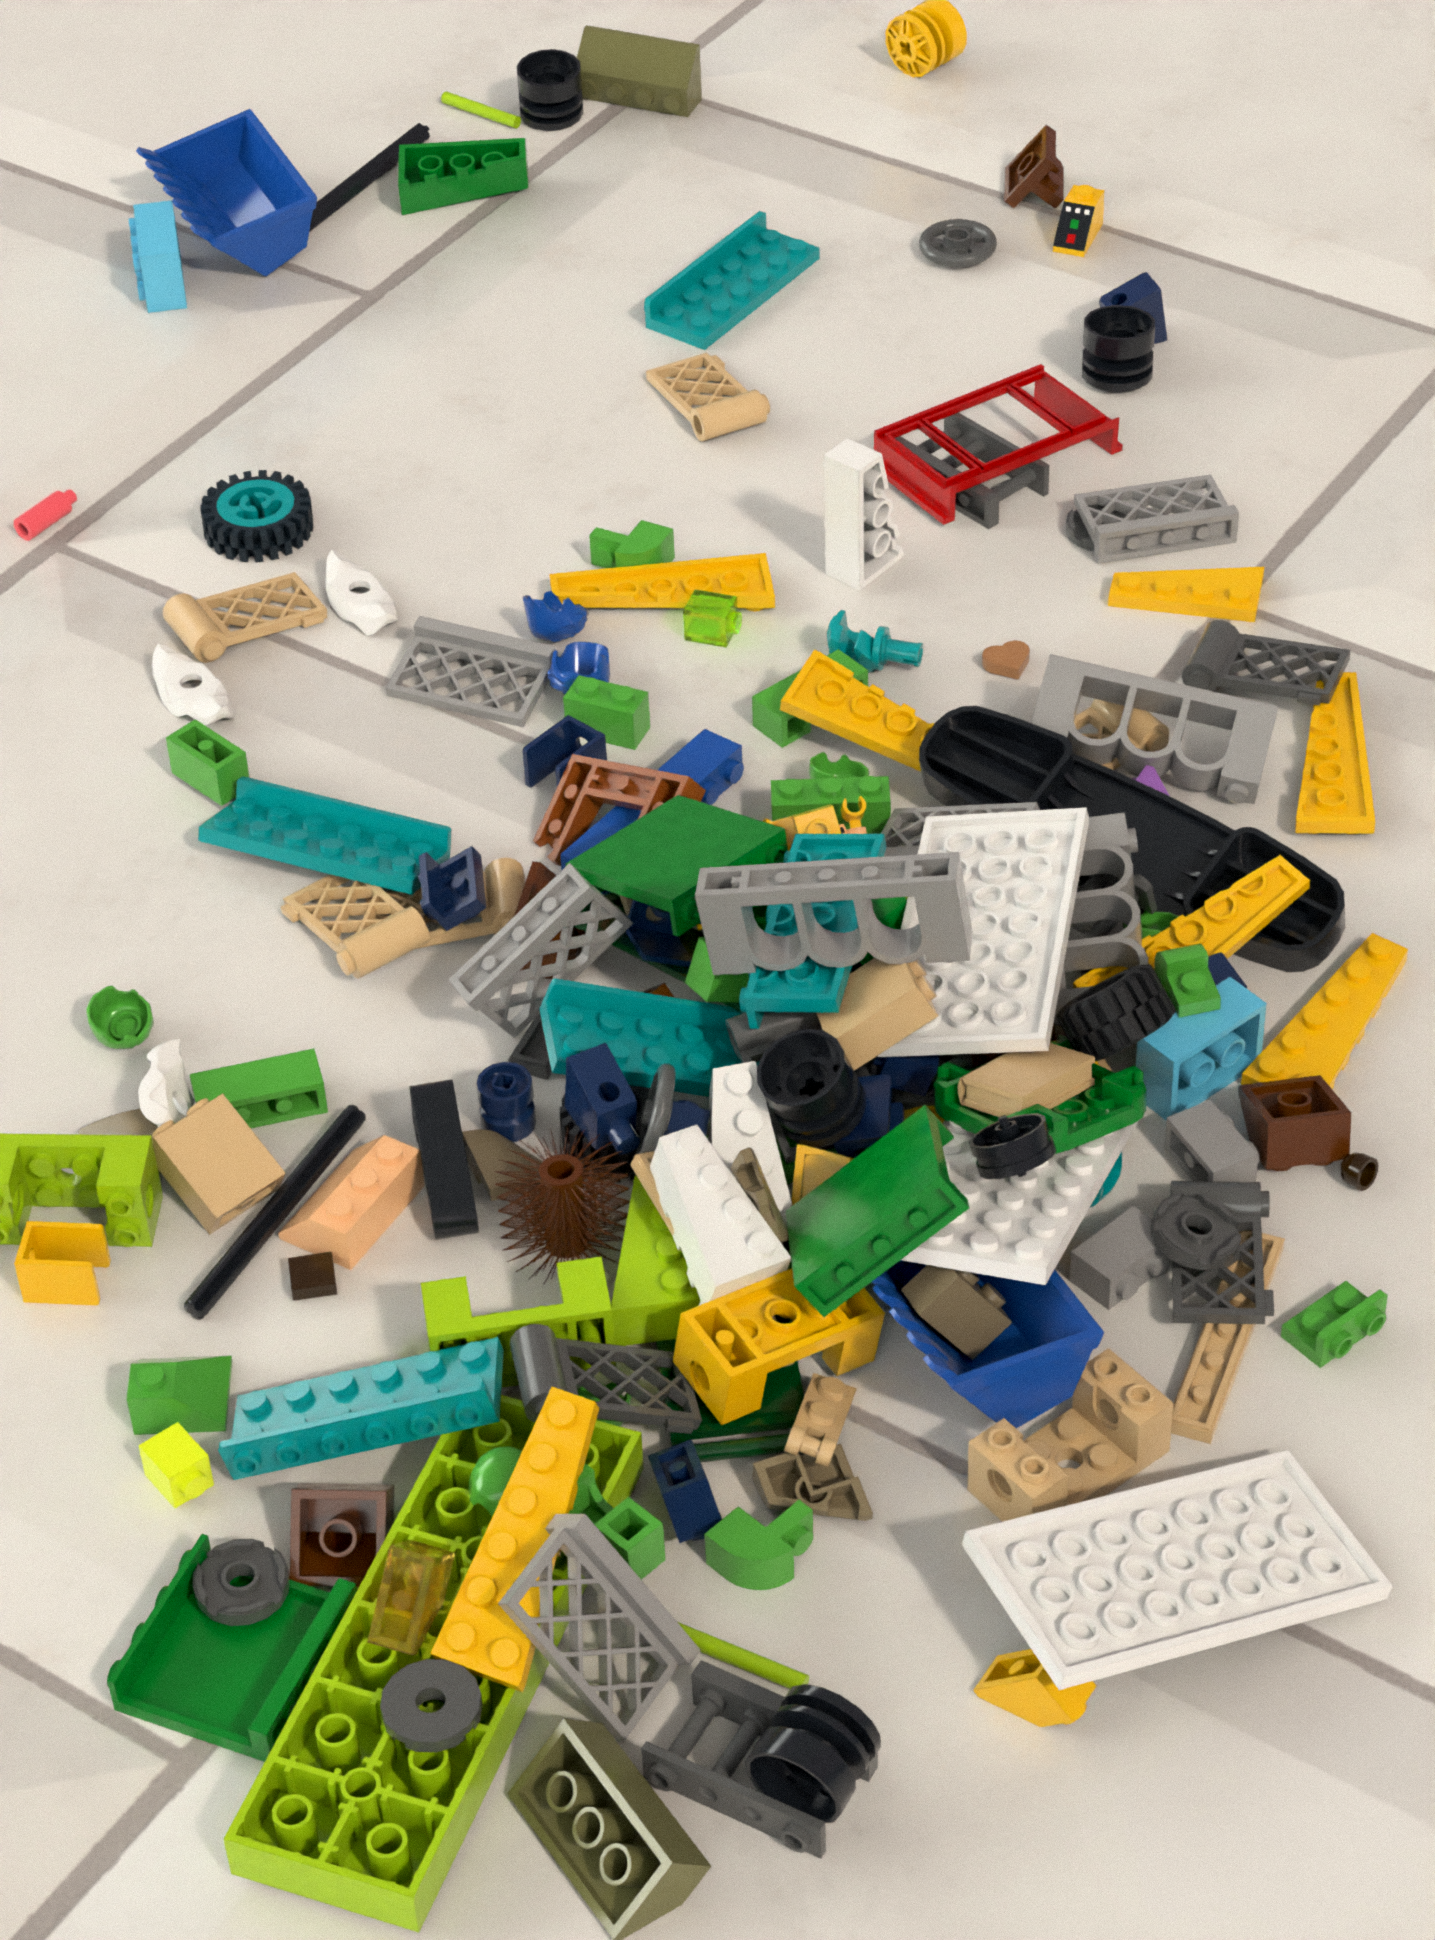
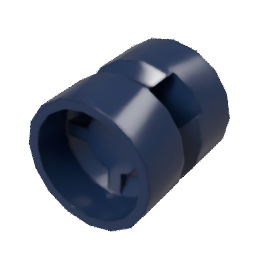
[476,1062,536,1142]

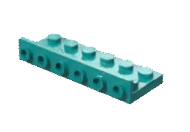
[644,211,820,350]
[198,776,452,895]
[739,834,887,1029]
[539,978,760,1097]
[218,1337,504,1480]

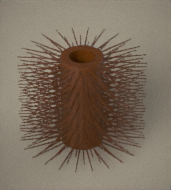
[495,1127,630,1285]

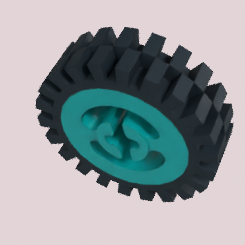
[200,470,314,563]

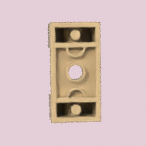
[967,1348,1173,1522]

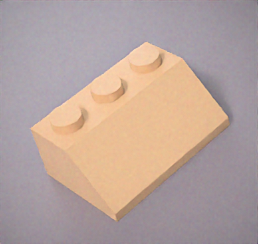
[278,1135,425,1270]

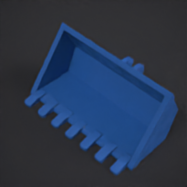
[136,109,317,276]
[872,1260,1105,1429]

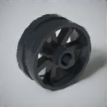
[968,1113,1057,1179]

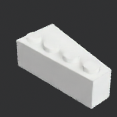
[823,438,904,591]
[708,1061,793,1227]
[650,1124,791,1305]

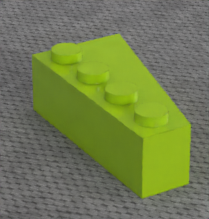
[611,1176,700,1346]

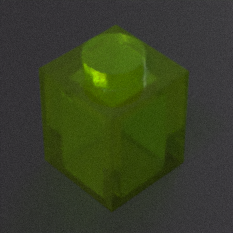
[683,589,742,648]

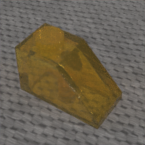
[367,1540,455,1655]

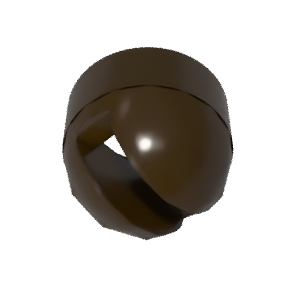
[1340,1152,1379,1191]

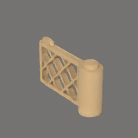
[646,352,770,442]
[163,572,327,663]
[1074,699,1169,770]
[366,858,525,955]
[280,874,430,979]

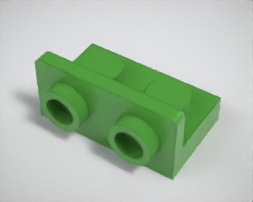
[1281,1281,1388,1368]

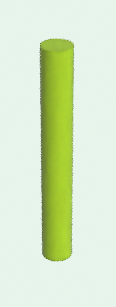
[441,91,521,129]
[678,1622,810,1689]

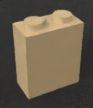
[816,958,938,1071]
[152,1093,286,1235]

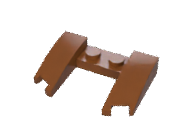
[533,754,706,866]

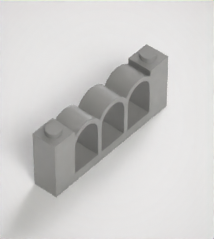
[1031,654,1278,804]
[1054,813,1149,1040]
[695,852,973,975]

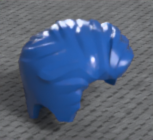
[522,591,589,642]
[547,642,610,695]

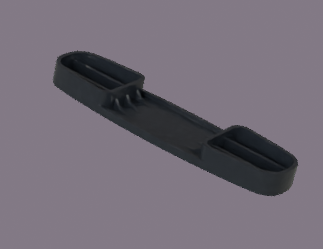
[919,706,1345,972]

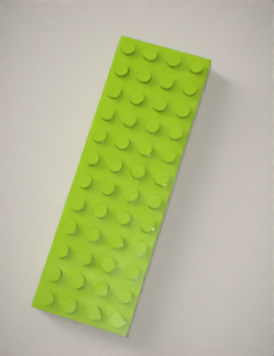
[223,1395,644,1933]

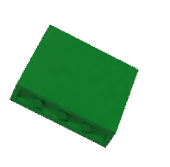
[565,795,788,937]
[785,1105,970,1317]
[107,1534,357,1762]

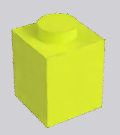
[138,1422,214,1508]

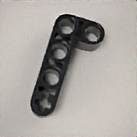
[409,1079,479,1240]

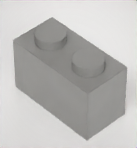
[1164,1100,1260,1182]
[1070,1206,1171,1310]

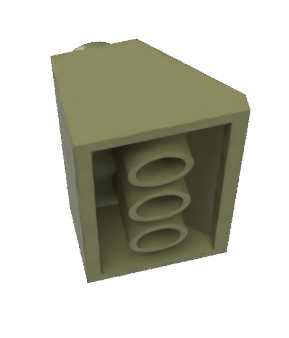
[577,25,702,117]
[507,1718,712,1940]

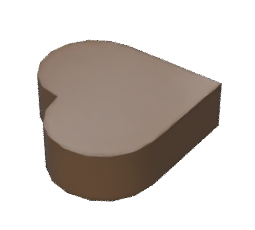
[982,640,1030,680]

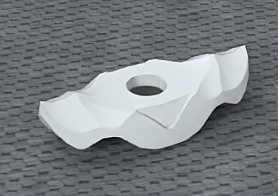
[325,550,399,636]
[152,643,234,726]
[138,1039,194,1127]

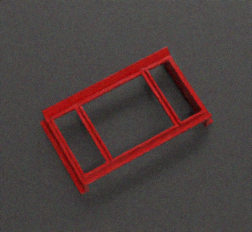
[874,364,1123,525]

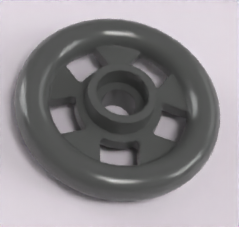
[919,219,997,267]
[636,1063,676,1154]

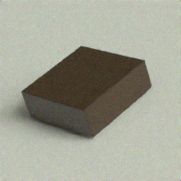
[288,1252,337,1301]

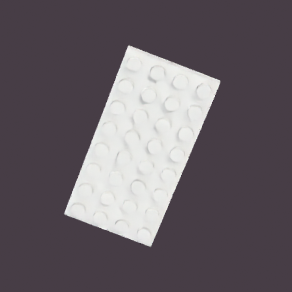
[878,808,1089,1057]
[901,1120,1138,1285]
[961,1450,1393,1690]

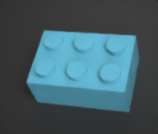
[128,200,187,313]
[1136,977,1267,1120]

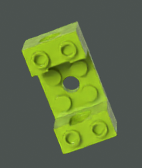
[0,1133,163,1247]
[420,1256,617,1388]

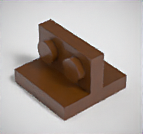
[1004,125,1064,209]

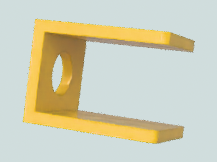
[14,1221,111,1306]

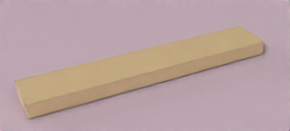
[1171,1231,1285,1444]

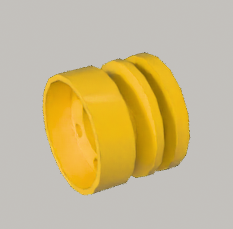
[885,0,967,77]

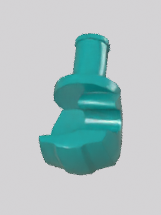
[827,610,923,673]

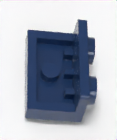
[418,846,486,931]

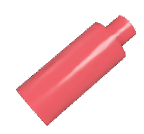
[14,489,77,541]

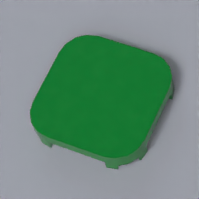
[934,1034,1147,1154]

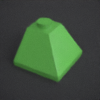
[126,1355,233,1435]

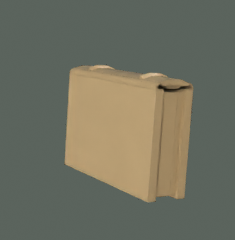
[958,1043,1095,1117]

